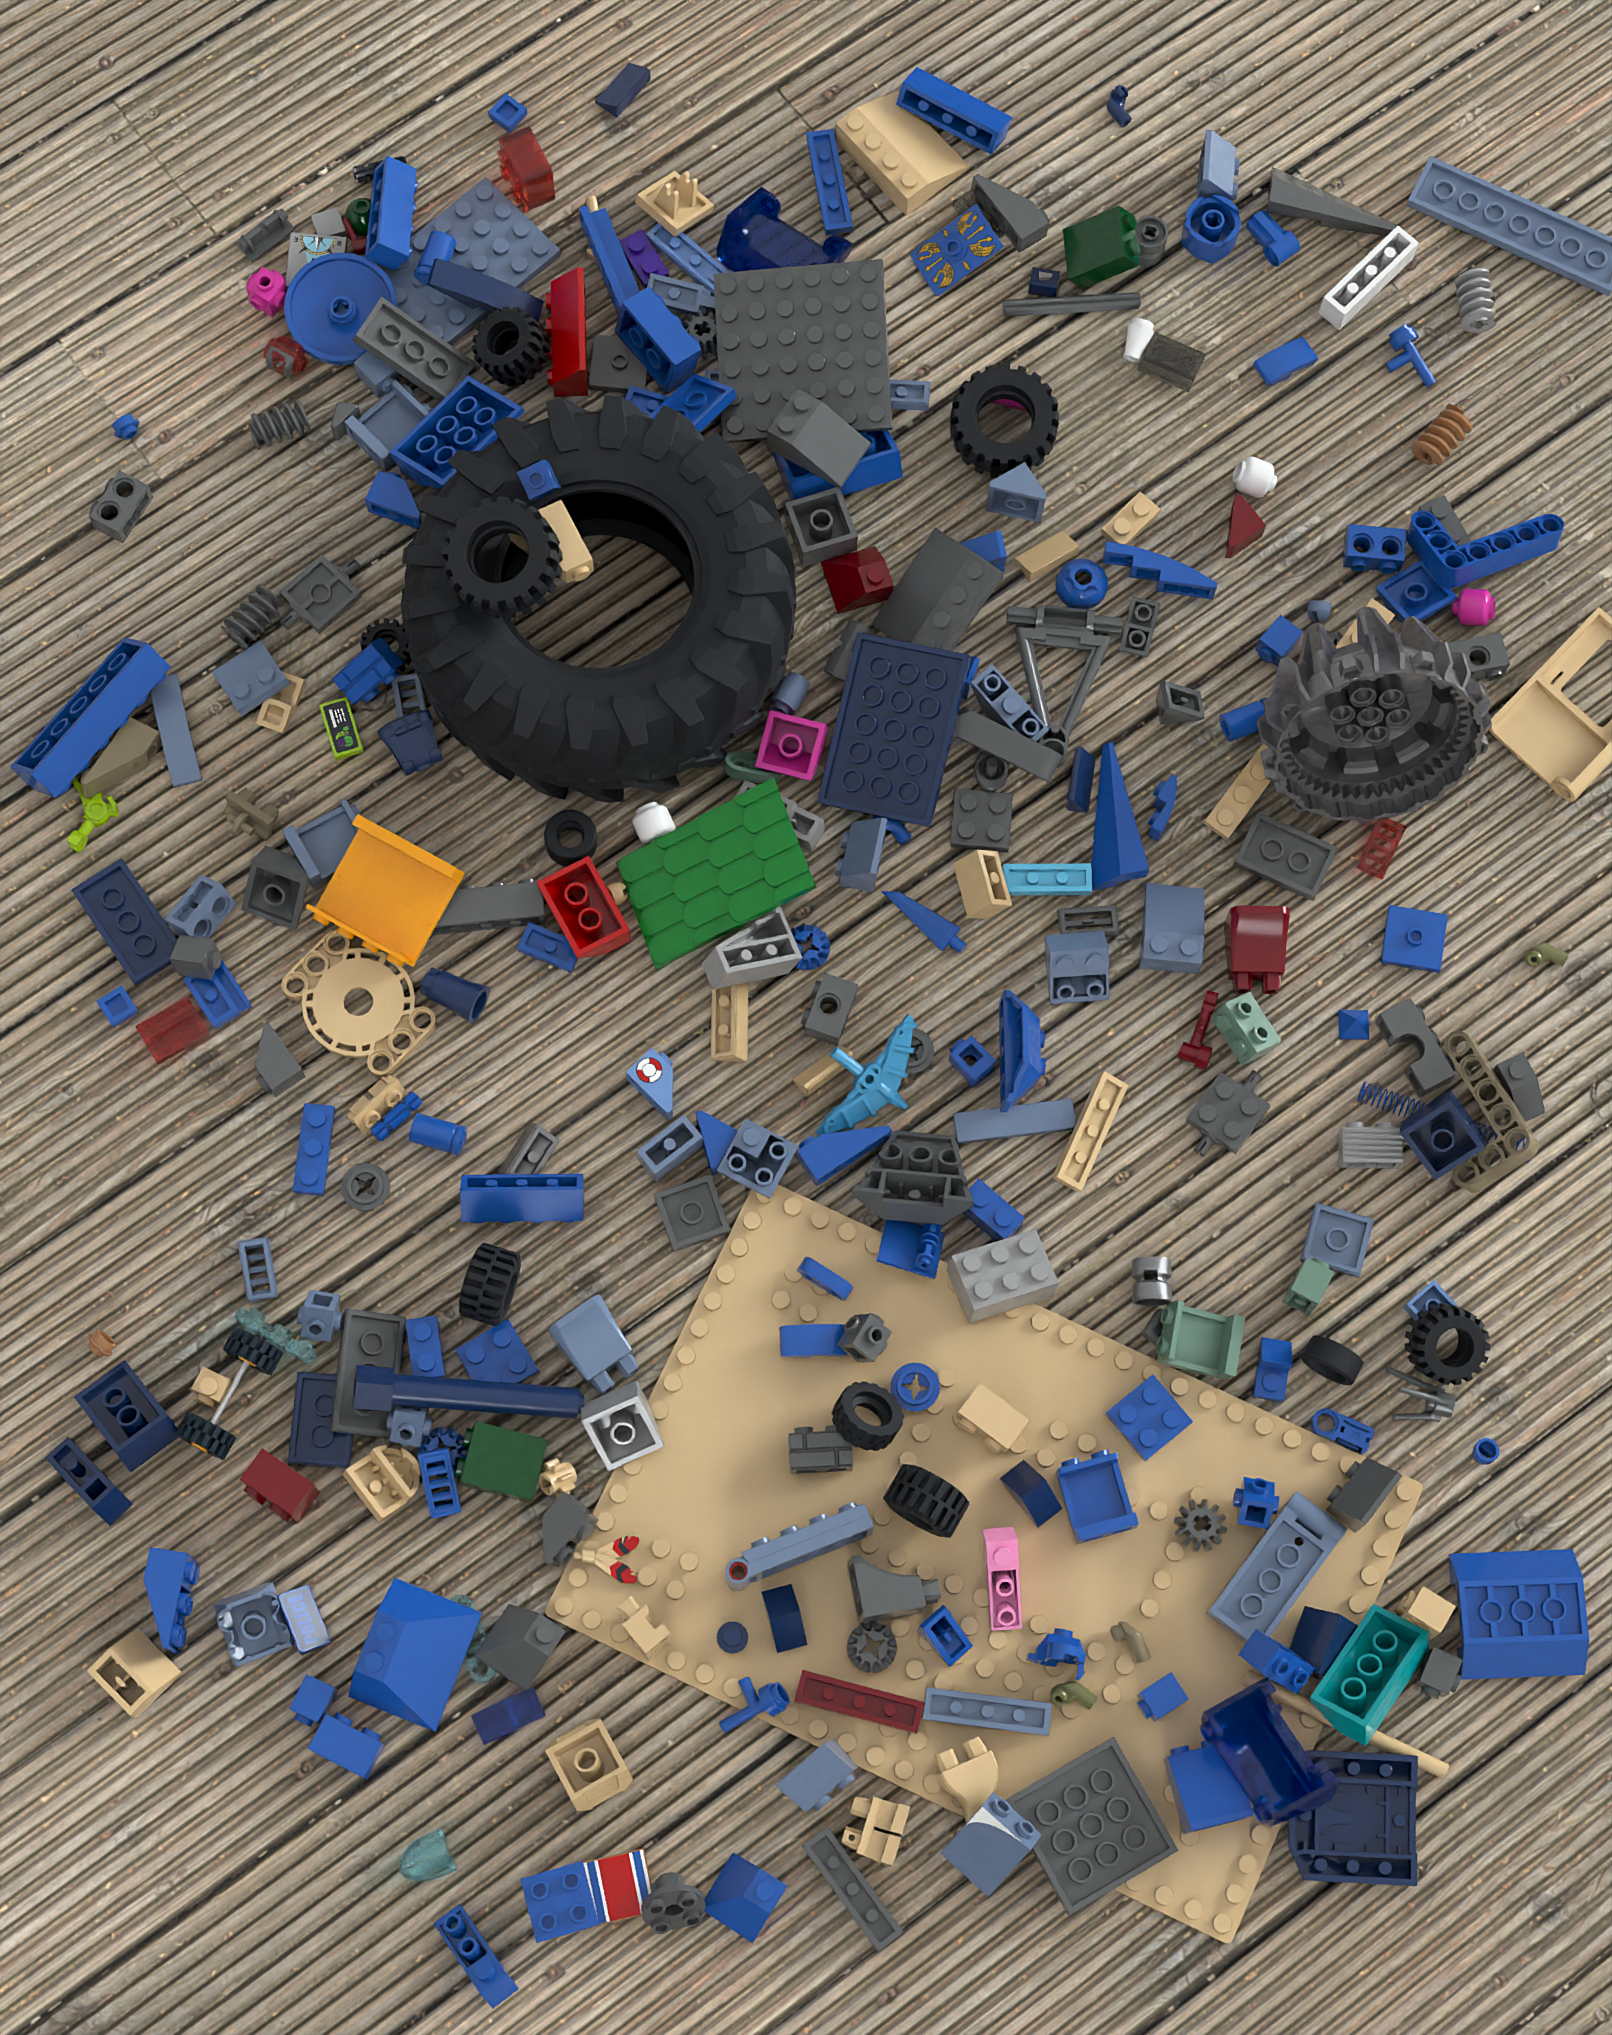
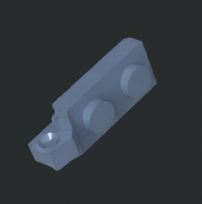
[647,273,715,316]

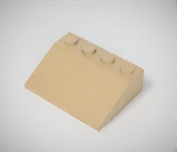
[835,91,969,216]

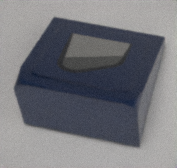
[1028,267,1060,297]

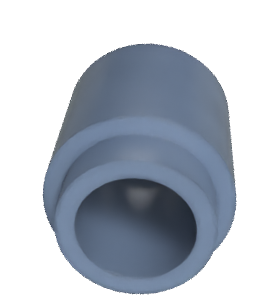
[770,672,809,715]

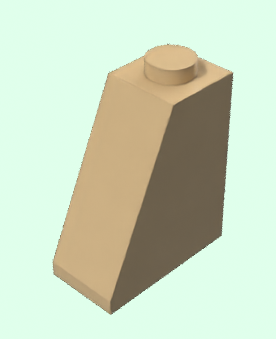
[508,500,594,583]

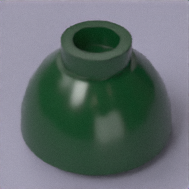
[345,198,371,236]

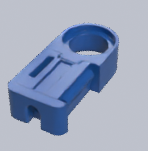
[1310,1408,1374,1455]

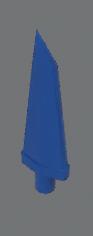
[881,891,967,953]

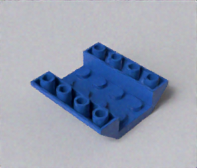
[1448,1549,1589,1680]

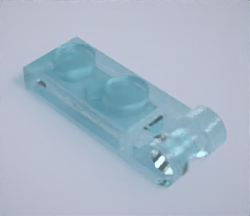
[234,1307,316,1363]

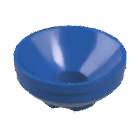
[1055,559,1108,610]

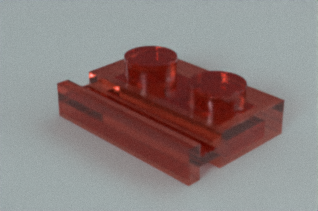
[135,996,210,1065]

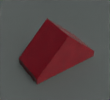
[1225,494,1266,559]

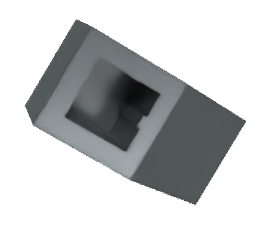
[543,1492,598,1567]

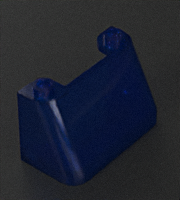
[716,187,853,272]
[1199,1677,1339,1827]

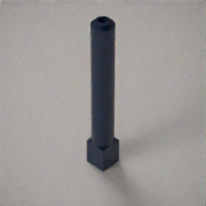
[353,1365,585,1419]

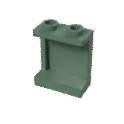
[1156,1300,1246,1380]

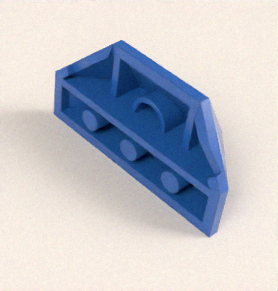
[999,990,1046,1112]

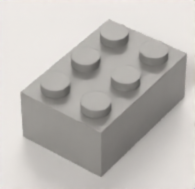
[947,1229,1059,1323]

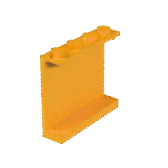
[305,814,465,967]

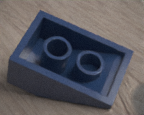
[74,1360,179,1472]

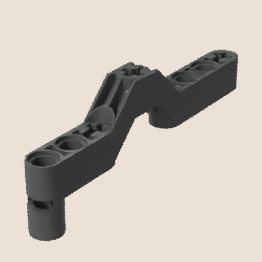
[823,619,1063,782]

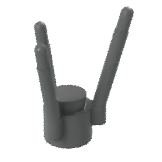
[1385,1367,1455,1422]

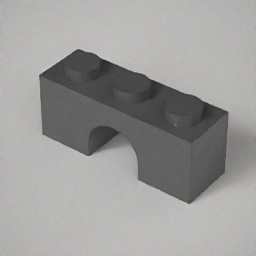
[1375,998,1456,1098]

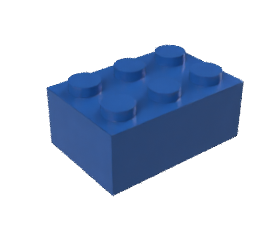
[615,287,702,394]

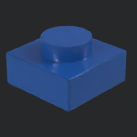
[488,93,527,133]
[96,985,139,1028]

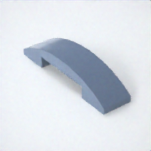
[150,674,203,788]

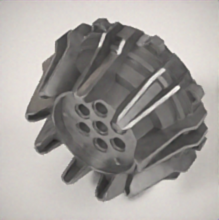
[1257,607,1492,823]

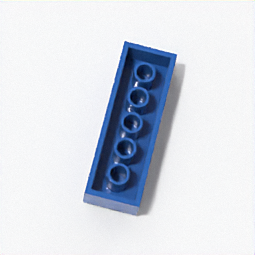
[10,637,171,798]

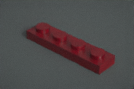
[794,1670,925,1734]

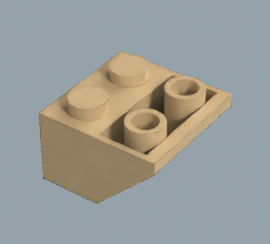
[87,1628,182,1719]

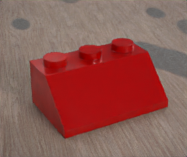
[536,856,631,959]

